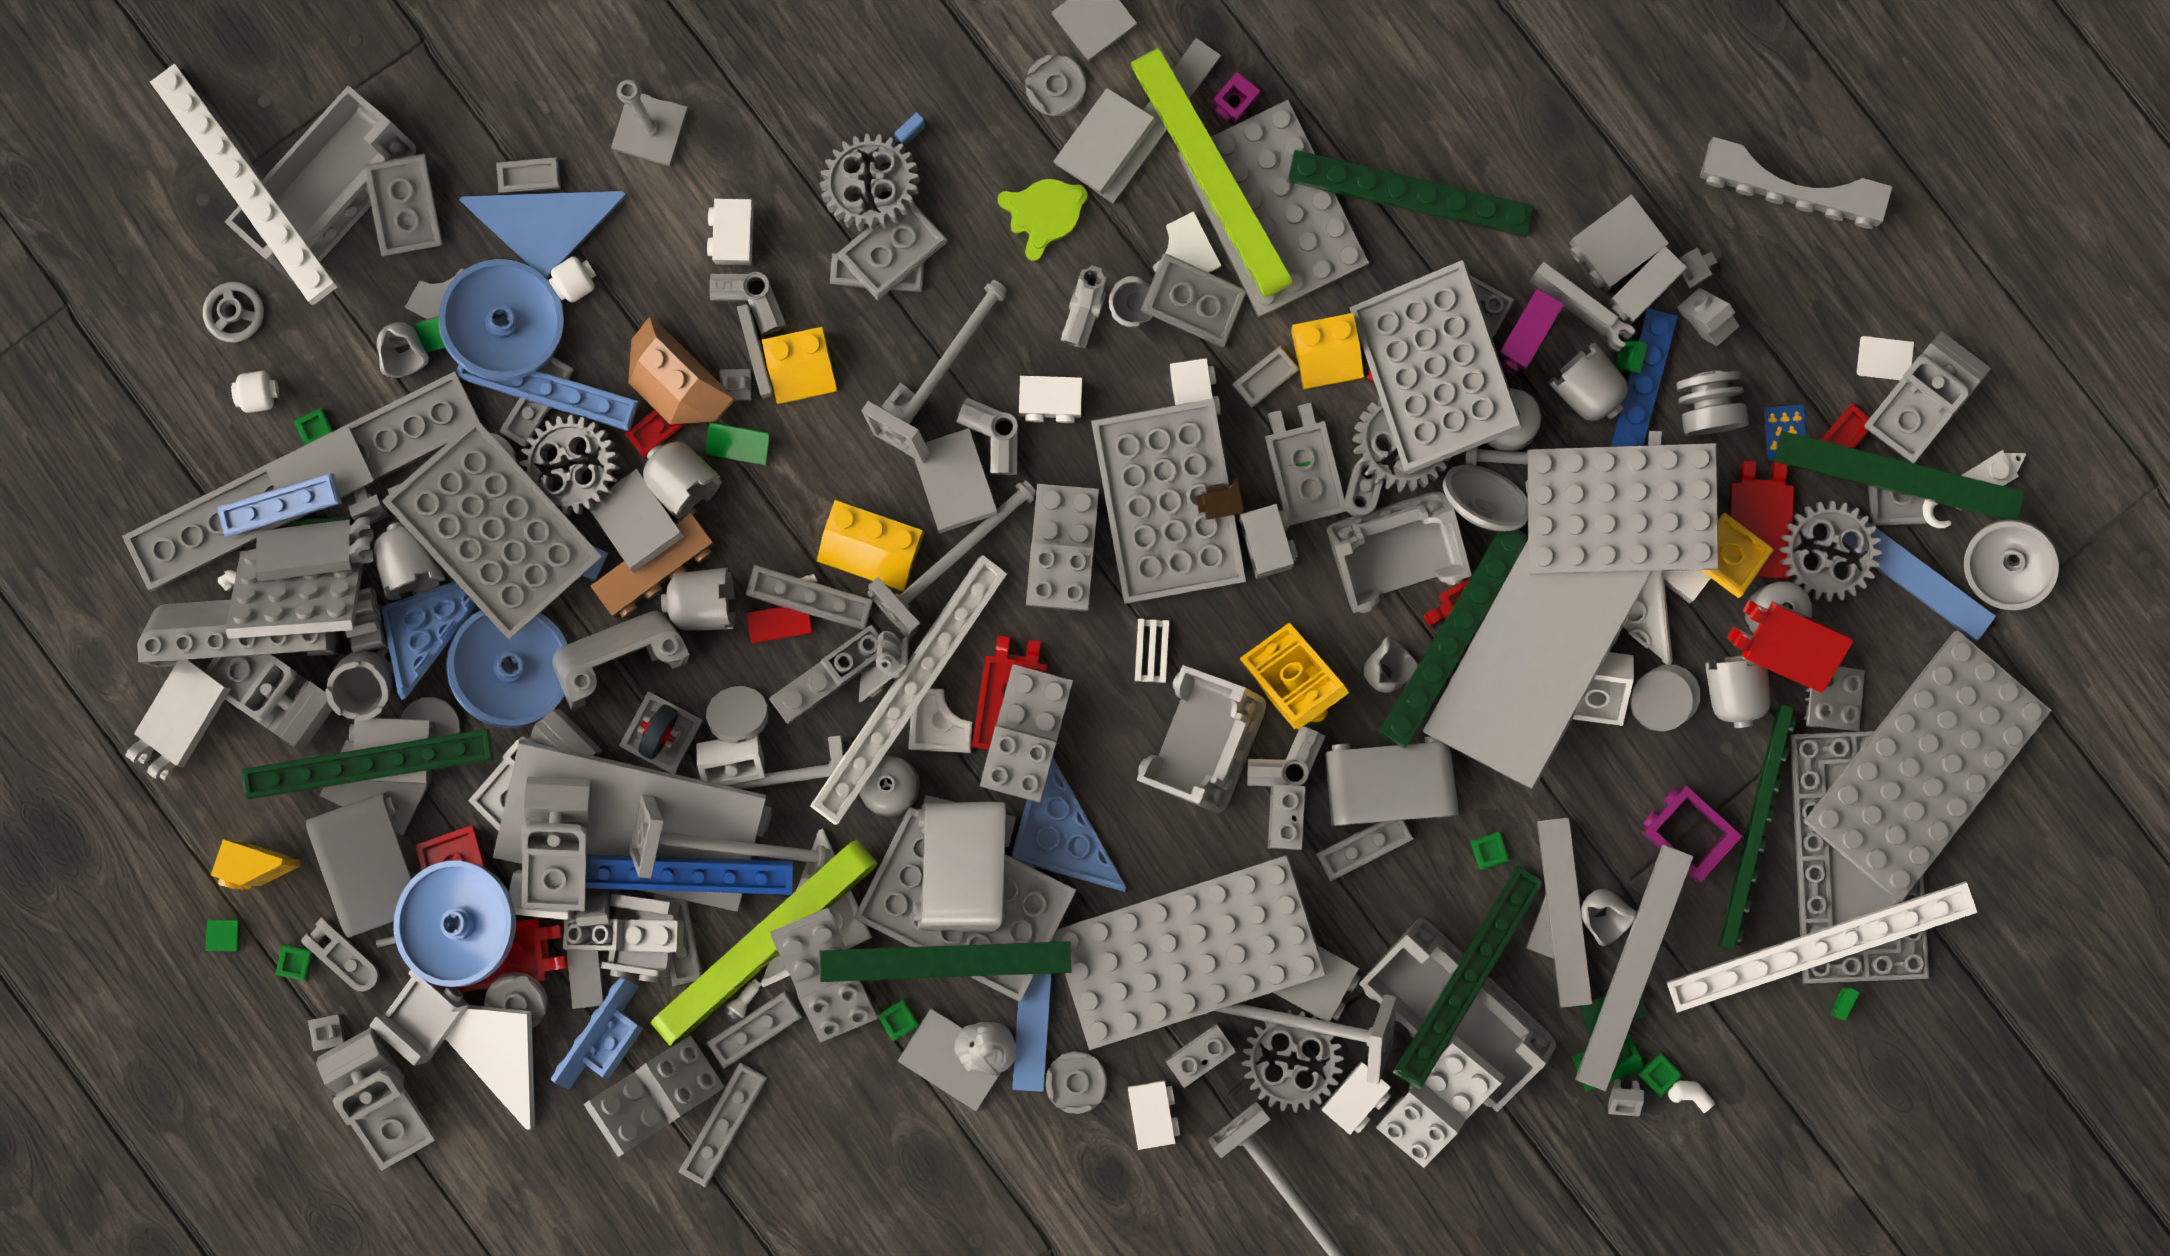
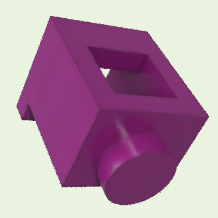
[1213,72,1260,123]

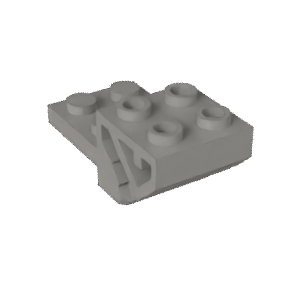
[1864,331,1991,464]
[1026,484,1099,611]
[205,654,333,752]
[979,664,1073,803]
[468,708,603,831]
[521,777,591,911]
[770,908,878,1043]
[316,1027,436,1171]
[584,1035,724,1157]
[1376,1037,1505,1168]

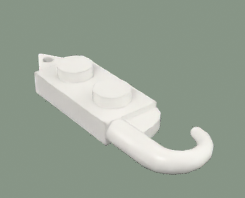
[1922,450,2026,528]

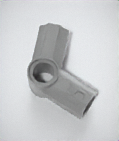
[1061,265,1107,349]
[709,272,787,336]
[956,398,1018,476]
[1247,726,1325,787]

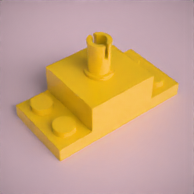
[1240,622,1349,730]

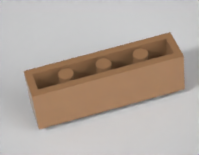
[591,513,715,618]

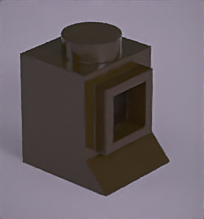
[1196,477,1244,520]

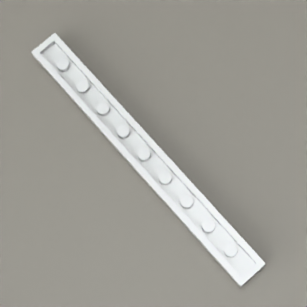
[150,64,337,306]
[810,555,1007,825]
[1666,881,1977,1012]

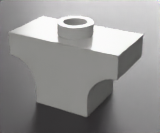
[1677,288,1740,346]

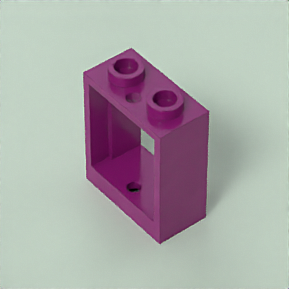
[1498,289,1564,377]
[1641,786,1742,883]

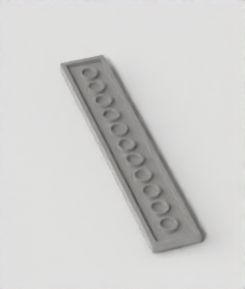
[122,371,482,592]

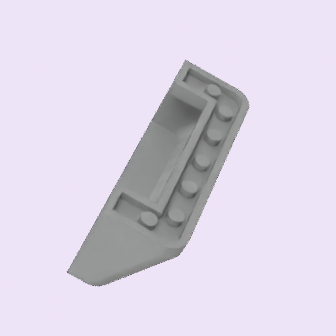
[225,86,416,282]
[137,600,341,667]
[1359,918,1556,1112]

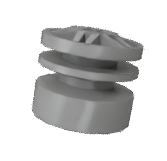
[1676,370,1749,436]

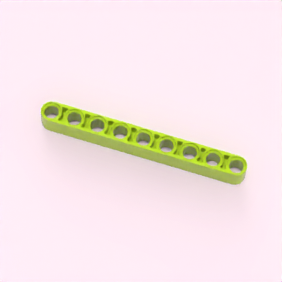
[1130,47,1293,299]
[651,840,878,1047]

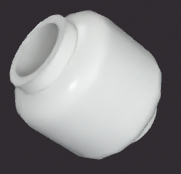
[549,257,597,303]
[231,371,279,413]

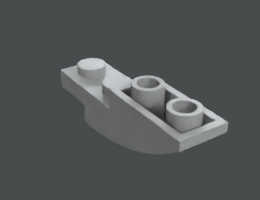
[769,625,879,724]
[563,918,684,953]

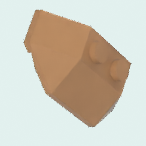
[628,316,736,424]

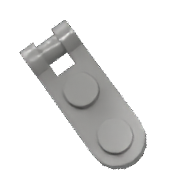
[301,917,380,992]

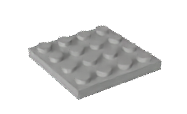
[225,544,365,639]

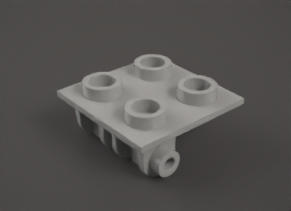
[858,631,909,702]
[1803,667,1865,732]

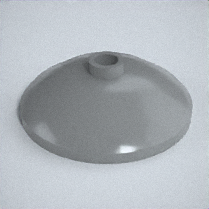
[1443,465,1528,532]
[1964,520,2059,610]

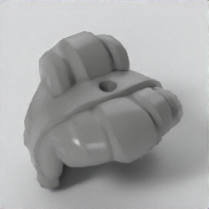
[954,1022,1017,1076]

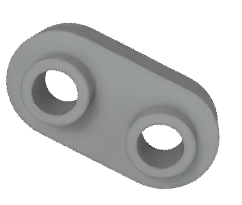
[1344,461,1383,518]

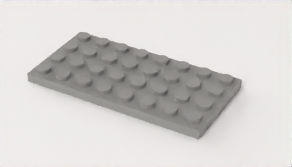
[1803,631,2052,902]
[1054,855,1327,1050]

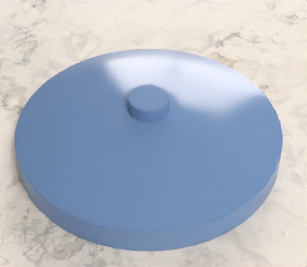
[439,259,564,381]
[446,610,567,728]
[394,861,516,987]

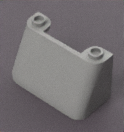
[1327,492,1472,613]
[552,611,689,711]
[1137,665,1266,813]
[1325,737,1459,827]
[306,792,412,938]
[913,802,1006,934]

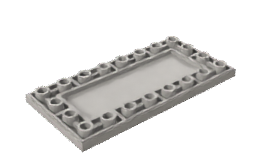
[1423,541,1652,790]
[1789,731,1929,984]
[493,740,766,912]

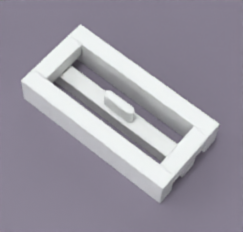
[1135,619,1169,683]

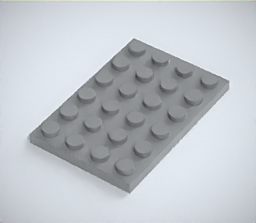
[1178,100,1369,318]
[1349,260,1523,474]
[1091,398,1246,604]
[382,419,602,640]
[1527,443,1719,575]
[854,807,1077,1002]

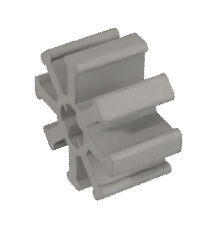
[345,587,388,653]

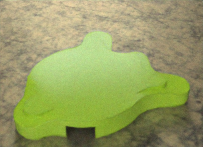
[998,179,1087,262]

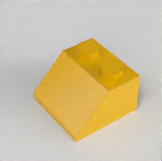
[1291,313,1364,390]
[762,327,838,405]

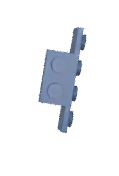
[551,977,643,1090]

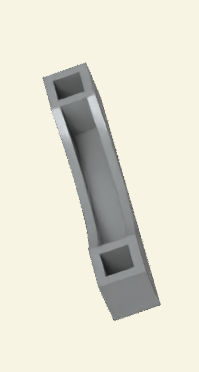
[1699,137,1892,229]

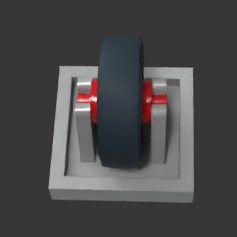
[619,691,704,774]

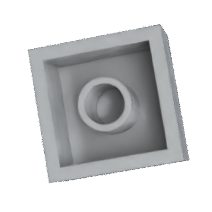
[1239,504,1298,579]

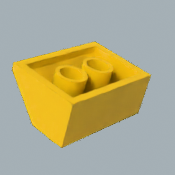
[817,500,924,592]
[211,839,302,890]

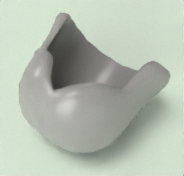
[1109,276,1153,327]
[377,322,429,378]
[1363,636,1418,693]
[1581,889,1637,946]

